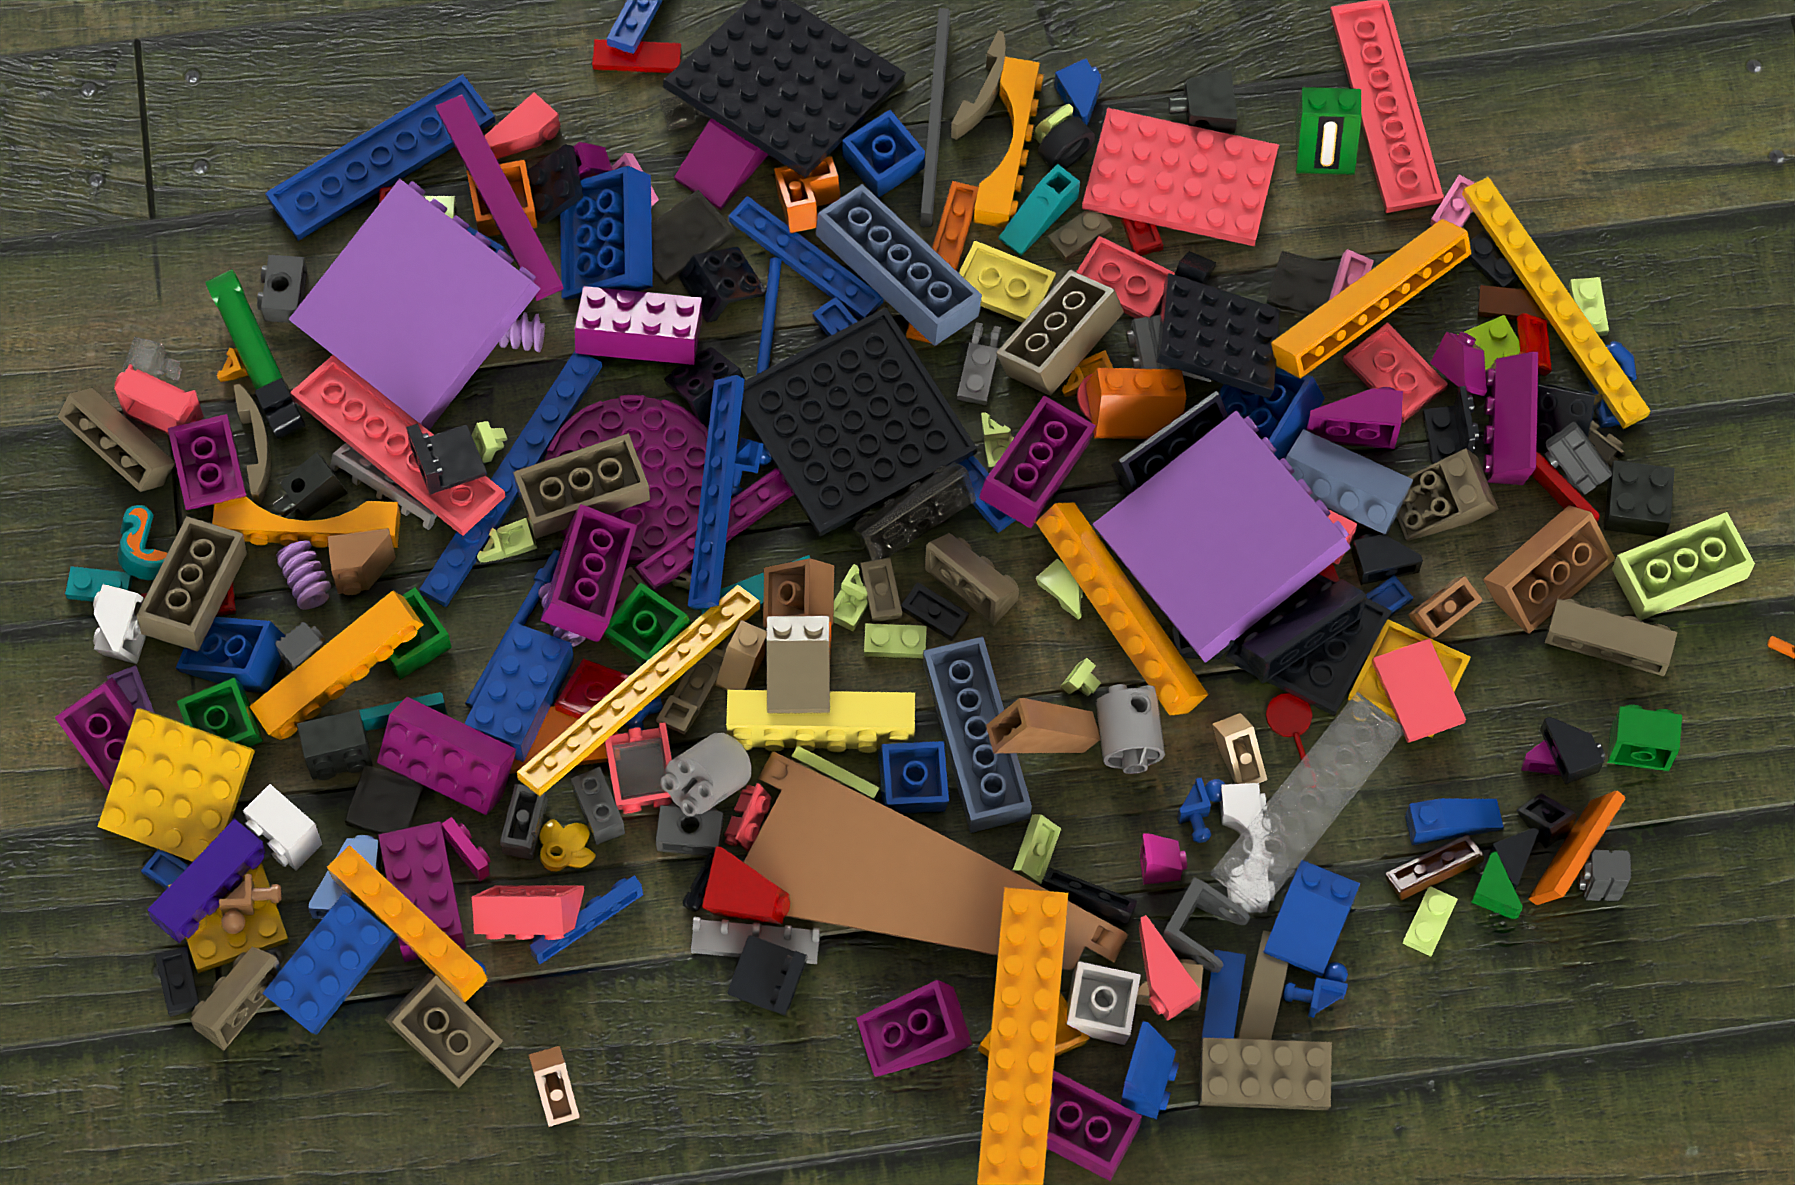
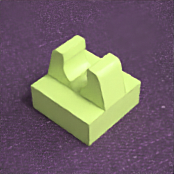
[472,421,508,463]
[1060,658,1101,696]

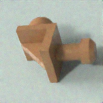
[219,874,282,934]

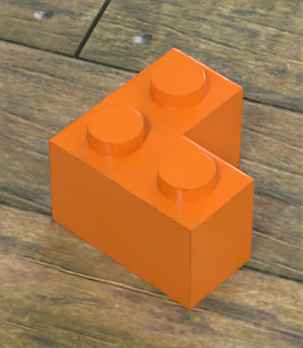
[774,156,841,233]

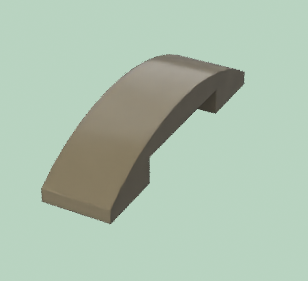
[951,30,1006,140]
[233,384,271,505]
[656,632,735,734]
[1239,930,1288,1040]

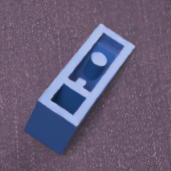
[1405,799,1504,845]

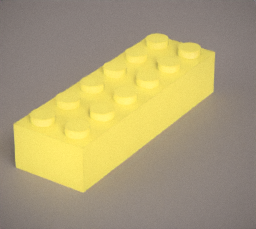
[726,690,915,753]

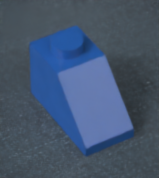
[1054,59,1102,126]

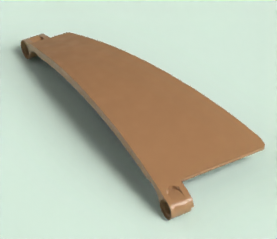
[744,751,1128,971]

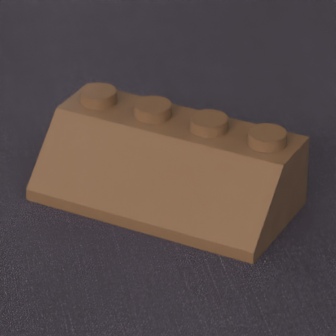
[1483,505,1615,634]

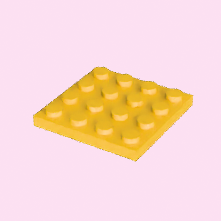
[97,708,255,862]

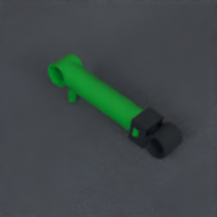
[205,269,306,439]

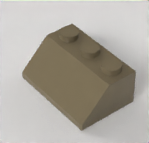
[925,533,1019,626]
[190,946,282,1051]

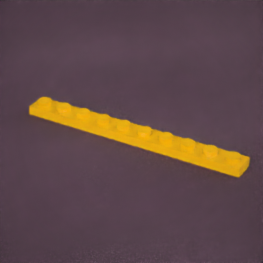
[1462,177,1651,429]
[517,585,760,796]

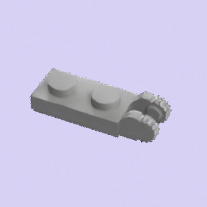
[957,322,1001,405]

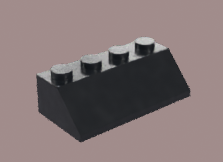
[1111,391,1229,494]
[1240,579,1367,684]

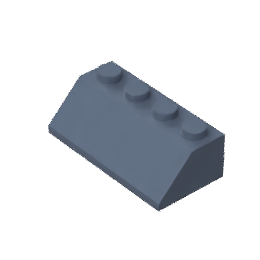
[1286,429,1413,535]

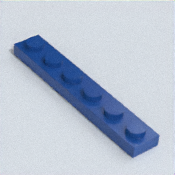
[728,196,884,320]

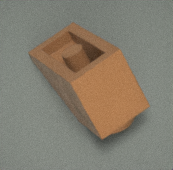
[529,1046,580,1127]

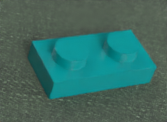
[65,566,133,602]

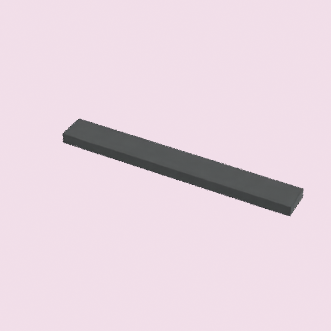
[921,8,950,228]

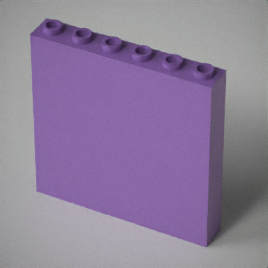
[289,179,541,430]
[1093,411,1351,663]

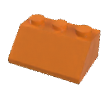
[1086,368,1186,439]

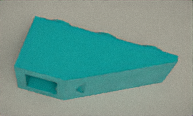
[999,164,1080,256]

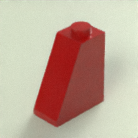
[702,846,790,925]

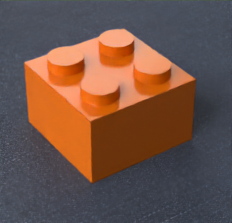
[466,160,537,237]

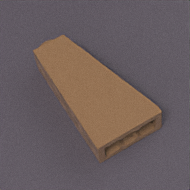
[986,698,1100,753]

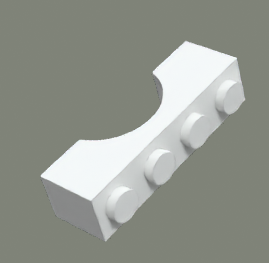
[1220,783,1274,913]

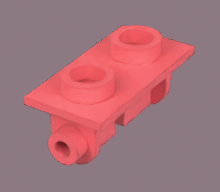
[724,783,772,852]

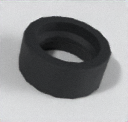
[1038,117,1095,169]

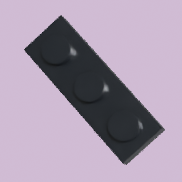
[1040,868,1137,924]

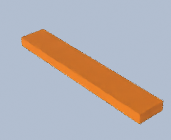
[906,181,979,344]

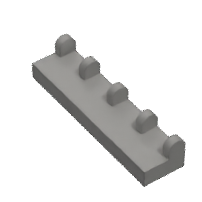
[330,443,437,530]
[691,917,820,964]

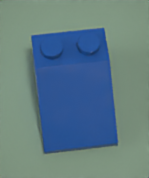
[176,617,286,693]
[1263,860,1360,977]
[1120,1021,1179,1119]

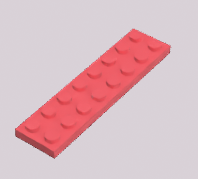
[1330,0,1444,213]
[290,355,505,536]

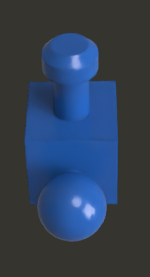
[731,438,771,496]
[1177,777,1225,843]
[1283,962,1348,1018]

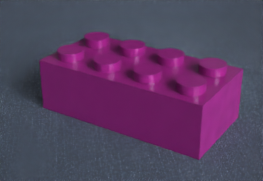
[575,286,702,365]
[979,395,1096,529]
[540,504,637,642]
[377,697,516,815]
[378,821,467,962]
[1046,1070,1142,1181]

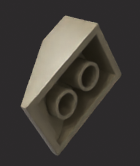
[767,616,830,713]
[384,973,503,1088]

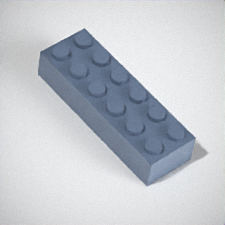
[816,184,982,346]
[923,637,1032,833]

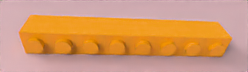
[1271,219,1472,379]
[1036,502,1209,716]

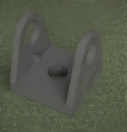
[1162,877,1250,973]

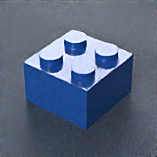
[843,110,925,198]
[878,741,949,813]

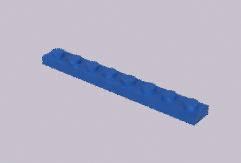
[688,375,745,610]

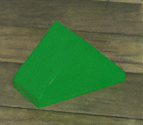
[1471,852,1523,919]

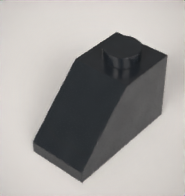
[1351,534,1423,585]
[1540,717,1605,785]

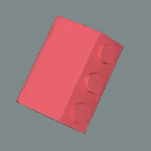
[472,885,584,940]

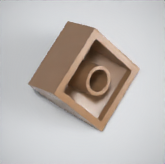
[328,528,396,595]
[763,558,834,628]

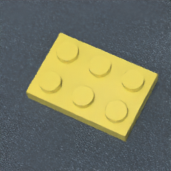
[959,241,1056,323]

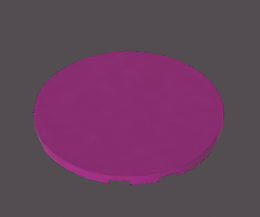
[545,395,708,564]

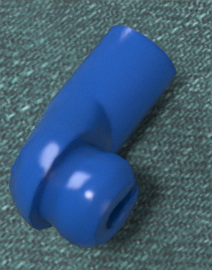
[1605,341,1637,382]
[625,696,663,730]

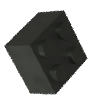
[1604,460,1675,537]
[297,709,373,780]

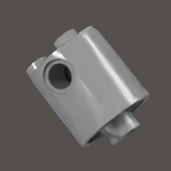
[1096,684,1165,774]
[661,733,752,817]

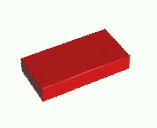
[1517,313,1552,376]

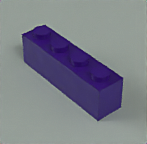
[147,818,266,943]

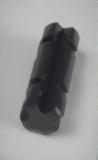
[683,853,714,912]

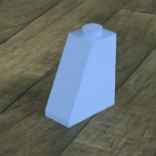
[308,835,381,919]

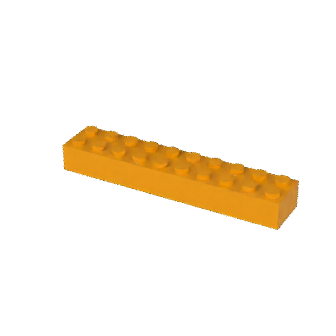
[977,887,1068,1185]

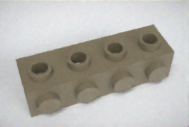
[58,388,175,492]
[1545,599,1678,676]

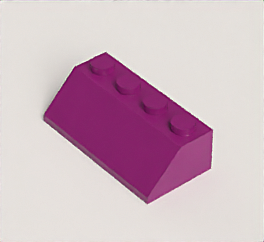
[1483,352,1538,485]

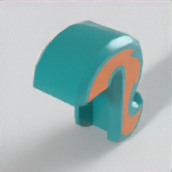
[117,505,168,580]

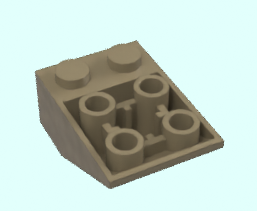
[1397,448,1499,541]

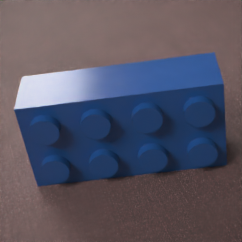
[464,623,574,762]
[263,893,397,1035]

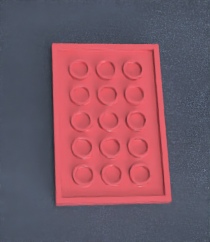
[1082,108,1279,247]

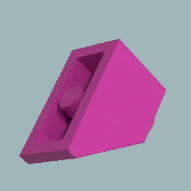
[1139,833,1187,884]

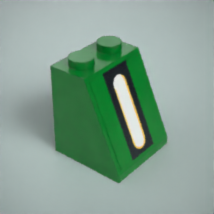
[1296,87,1362,175]

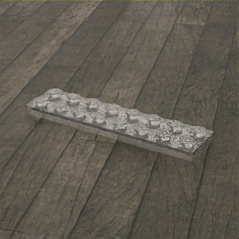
[1210,692,1404,913]

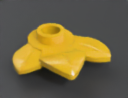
[539,819,596,872]

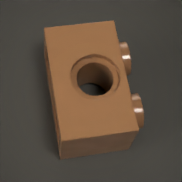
[1408,576,1483,638]

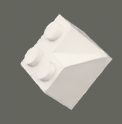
[93,584,146,664]
[243,784,322,871]
[1067,961,1141,1045]

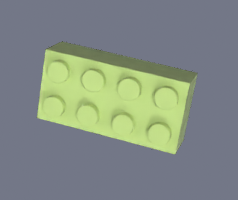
[1612,512,1755,621]

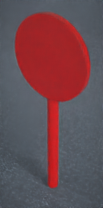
[1266,693,1316,789]

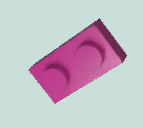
[441,817,491,882]

